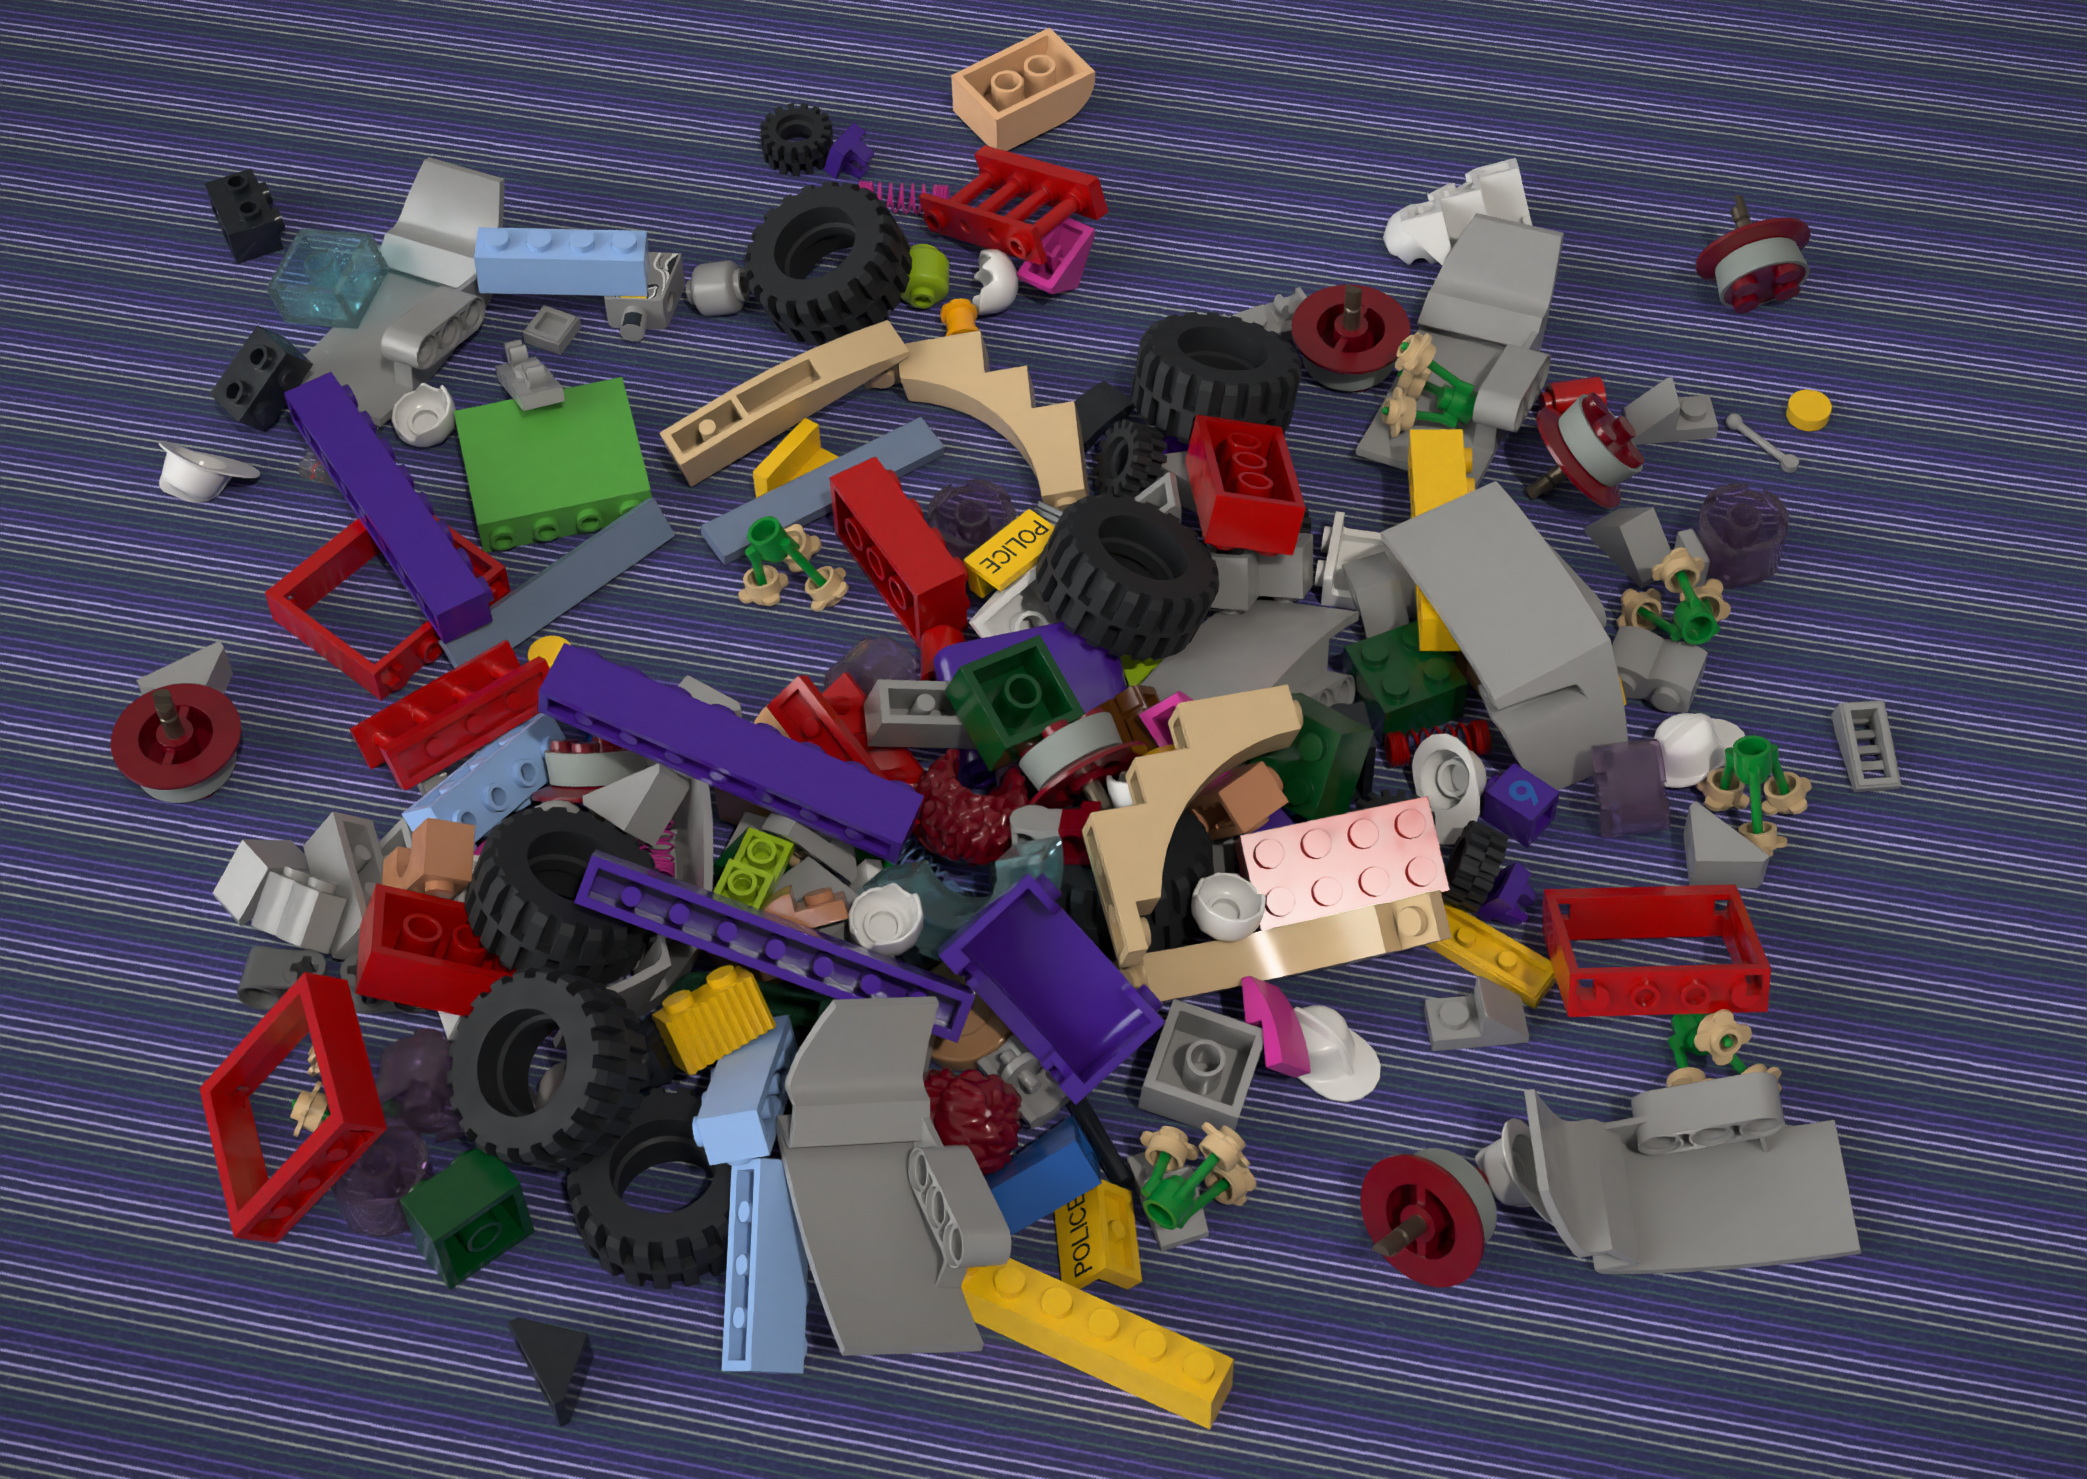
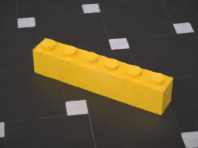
[1407,429,1475,651]
[961,1258,1234,1430]

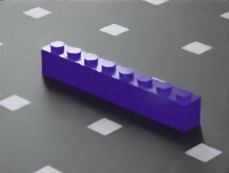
[284,372,494,644]
[538,643,924,864]
[574,849,975,1043]

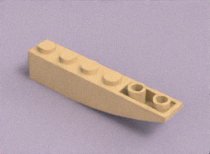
[660,320,911,487]

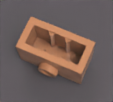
[1187,761,1289,840]

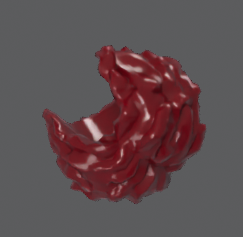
[914,748,1031,867]
[923,1067,1022,1177]

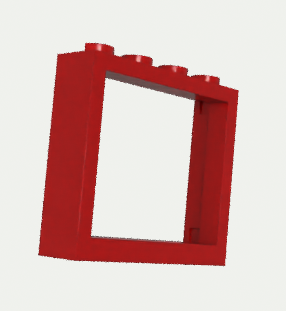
[264,516,511,701]
[1542,884,1771,1017]
[199,972,387,1243]

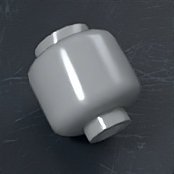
[686,260,751,317]

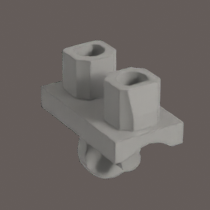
[977,1034,1071,1129]

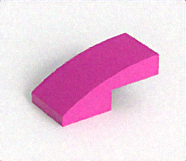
[1242,976,1311,1078]

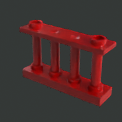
[919,145,1109,265]
[349,640,550,791]
[766,672,927,846]

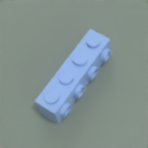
[474,227,650,296]
[402,713,566,851]
[692,1014,799,1166]
[722,1158,810,1374]

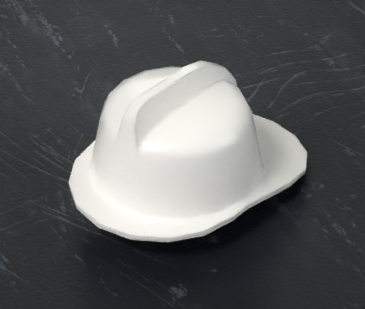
[159,441,260,503]
[1644,713,1745,788]
[1412,733,1487,845]
[1294,1005,1381,1102]
[1475,1118,1554,1226]

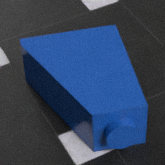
[985,1115,1102,1236]

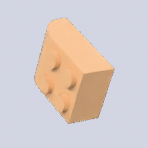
[951,27,1095,151]

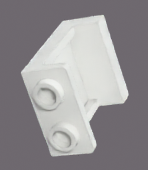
[1315,511,1418,619]

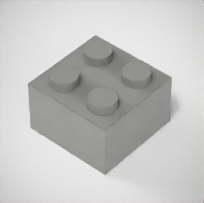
[1138,999,1264,1131]

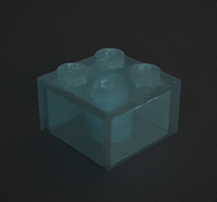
[266,229,390,329]

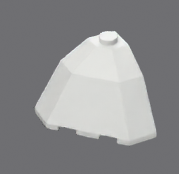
[1400,158,1533,266]

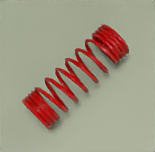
[1385,719,1492,768]

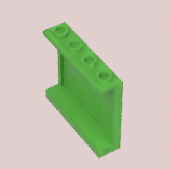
[454,377,652,553]

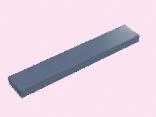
[701,417,945,565]
[439,498,675,669]

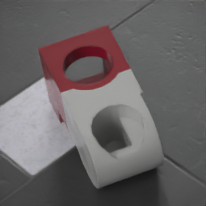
[1010,801,1102,865]

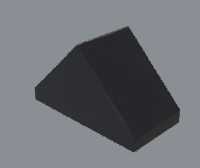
[508,1317,594,1427]

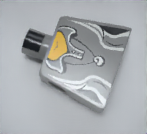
[604,252,685,341]

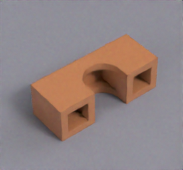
[382,818,475,900]

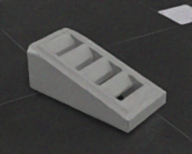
[1831,700,1902,792]

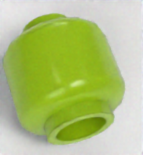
[899,244,949,308]

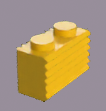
[652,965,776,1075]

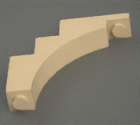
[864,330,1089,511]
[1082,684,1303,968]
[1112,890,1452,1004]

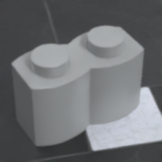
[1612,626,1708,713]
[251,866,347,954]

